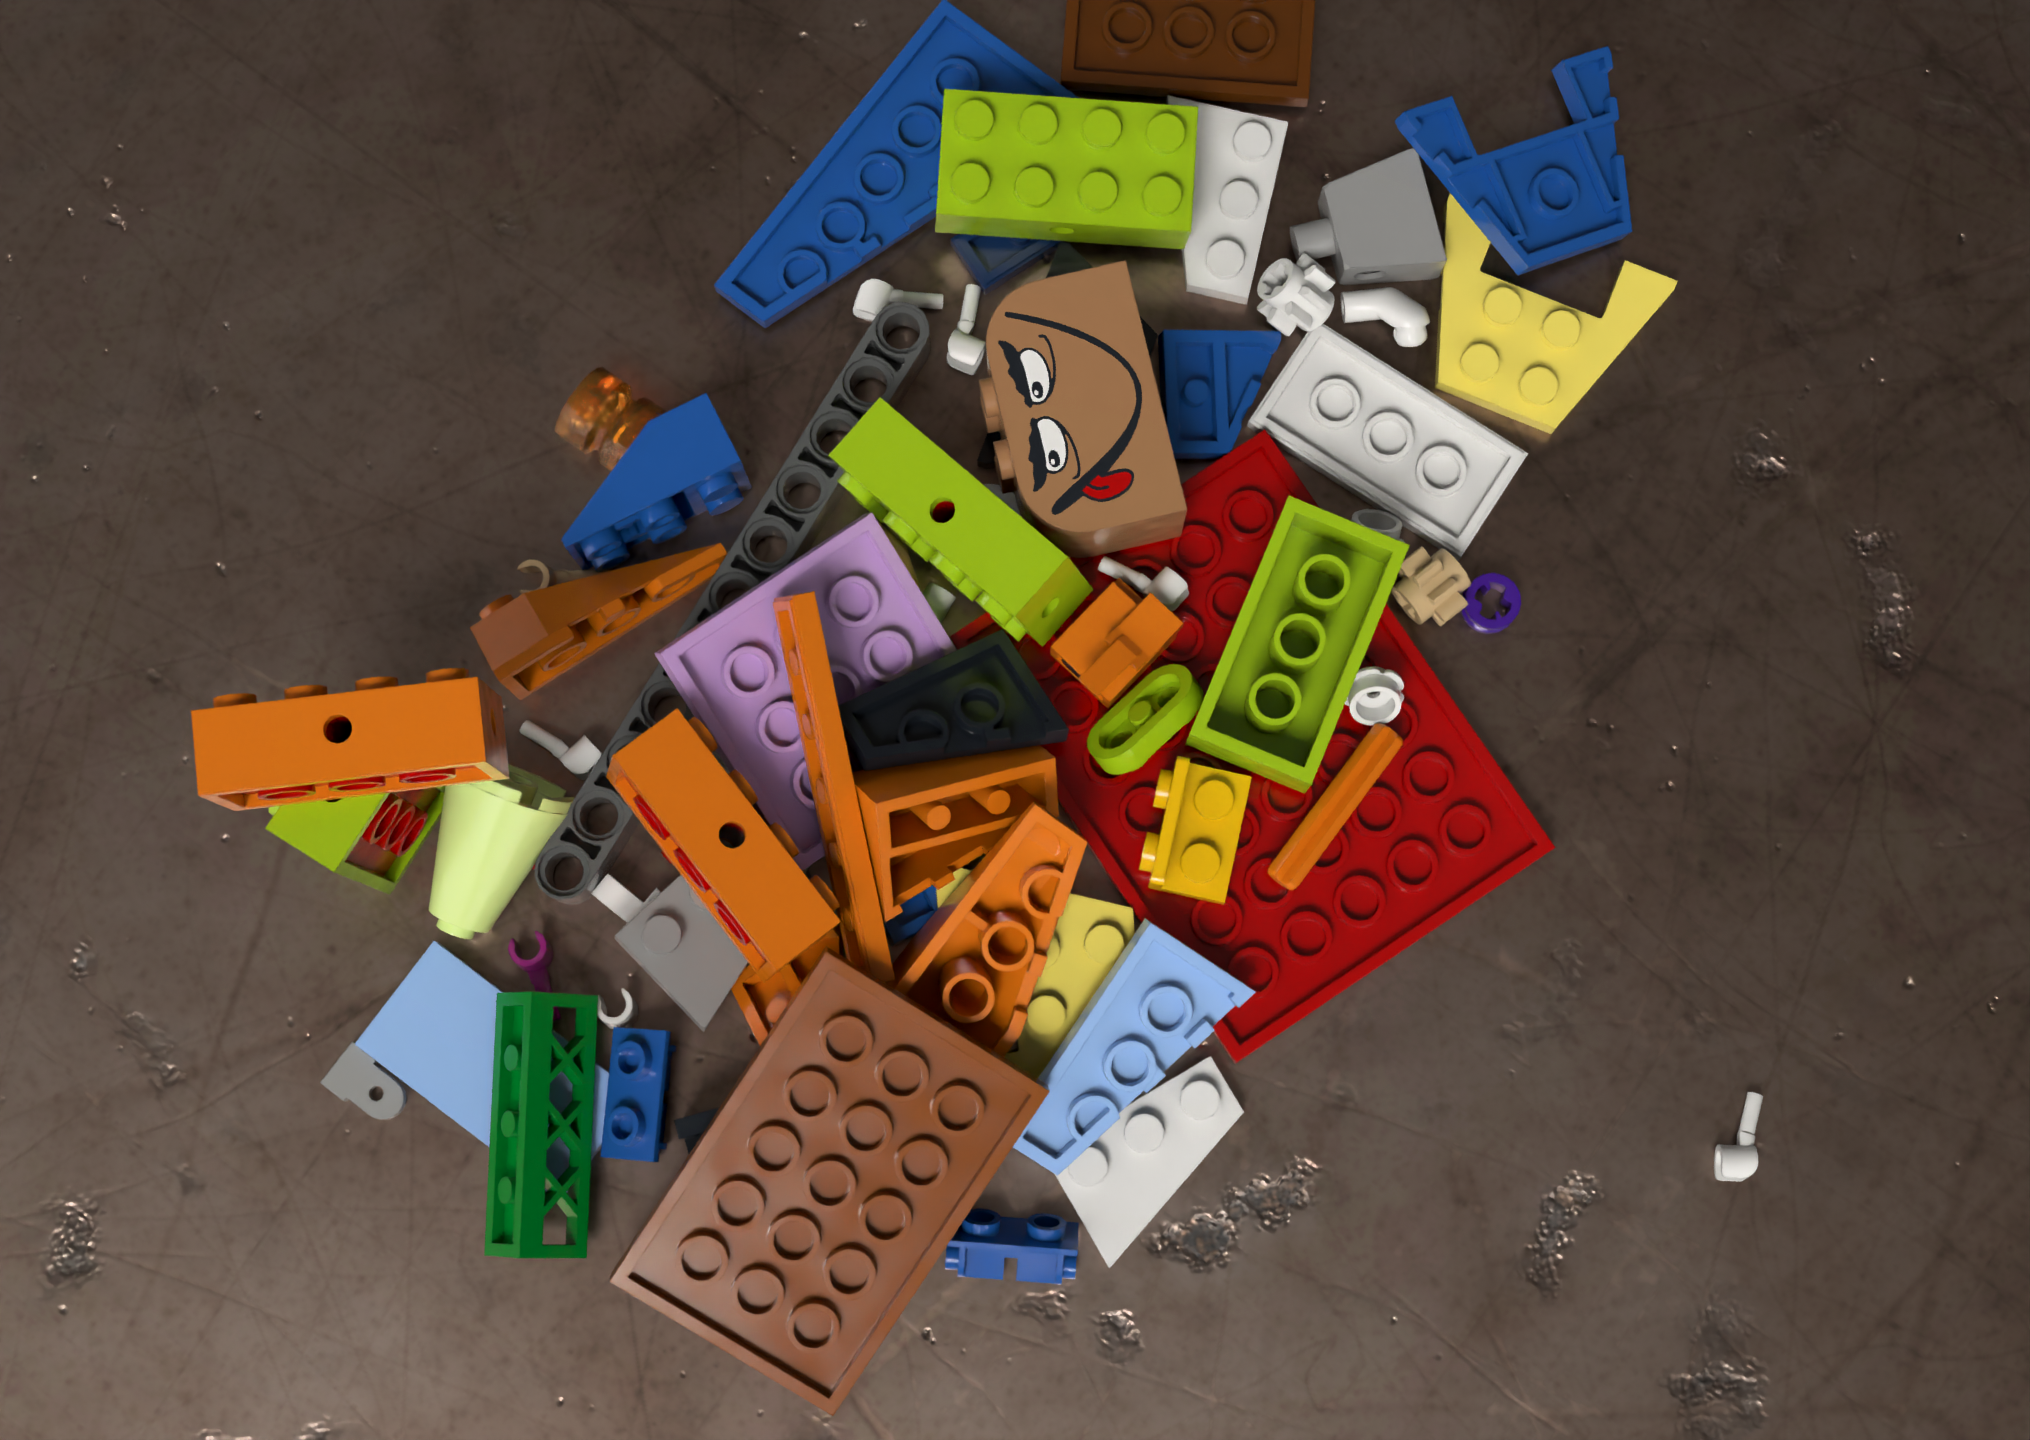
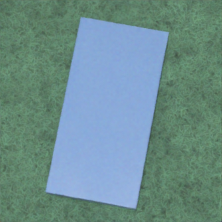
[355,941,609,1192]

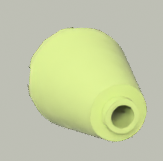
[428,764,574,939]

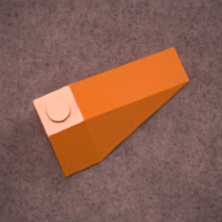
[470,543,728,701]

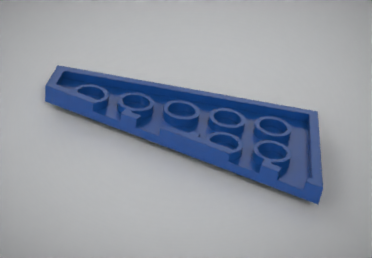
[714,0,1079,328]

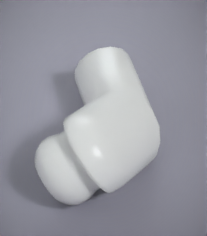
[1340,287,1430,347]

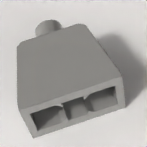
[1290,148,1447,285]

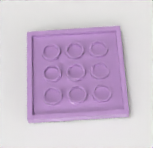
[654,512,957,871]

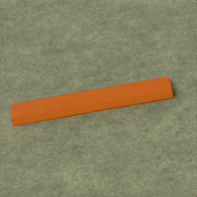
[772,591,895,982]

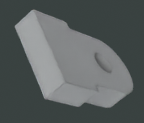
[320,1041,407,1120]

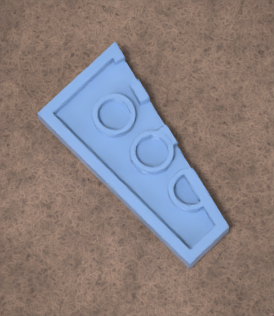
[1013,918,1256,1176]

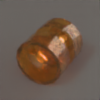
[555,367,667,472]

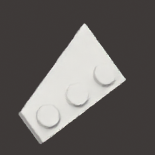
[1166,95,1288,305]
[1055,1056,1244,1268]

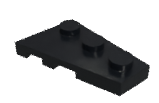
[838,629,1069,771]

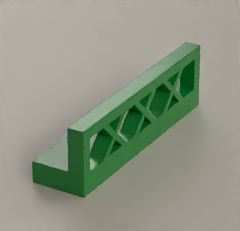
[484,991,598,1259]

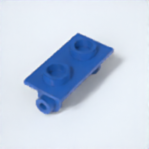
[600,1027,677,1162]
[945,1208,1079,1285]

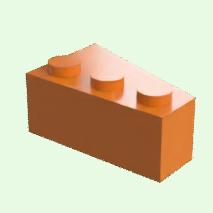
[852,745,1059,922]

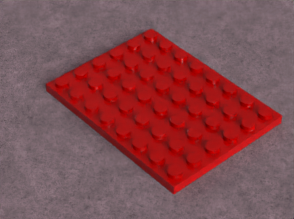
[949,429,1556,1064]

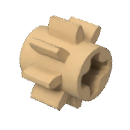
[1391,546,1471,627]

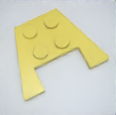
[1435,193,1678,434]
[936,867,1135,1078]

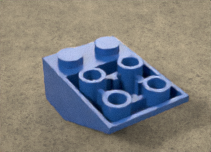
[561,393,752,572]

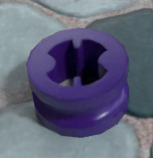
[1461,573,1521,634]

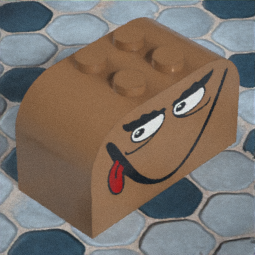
[978,260,1187,558]

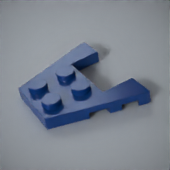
[1395,46,1632,275]

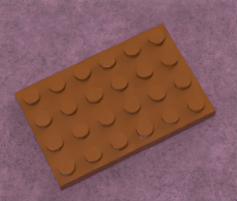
[609,946,1050,1416]

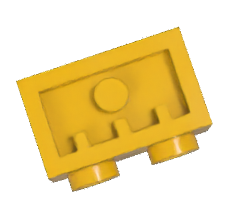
[1139,756,1252,905]

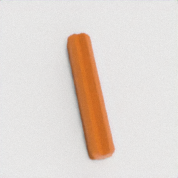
[1267,722,1403,891]

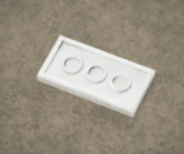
[1247,324,1528,561]

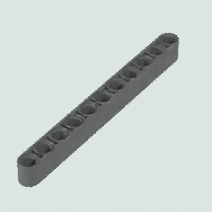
[535,302,931,905]

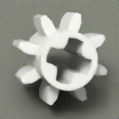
[1257,253,1336,336]

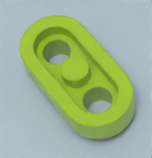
[1087,664,1203,775]

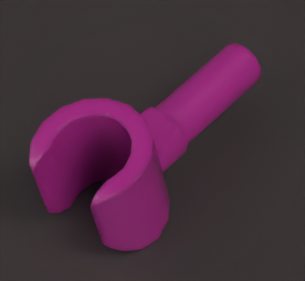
[508,931,561,1021]

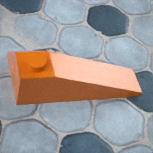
[884,801,1087,1057]

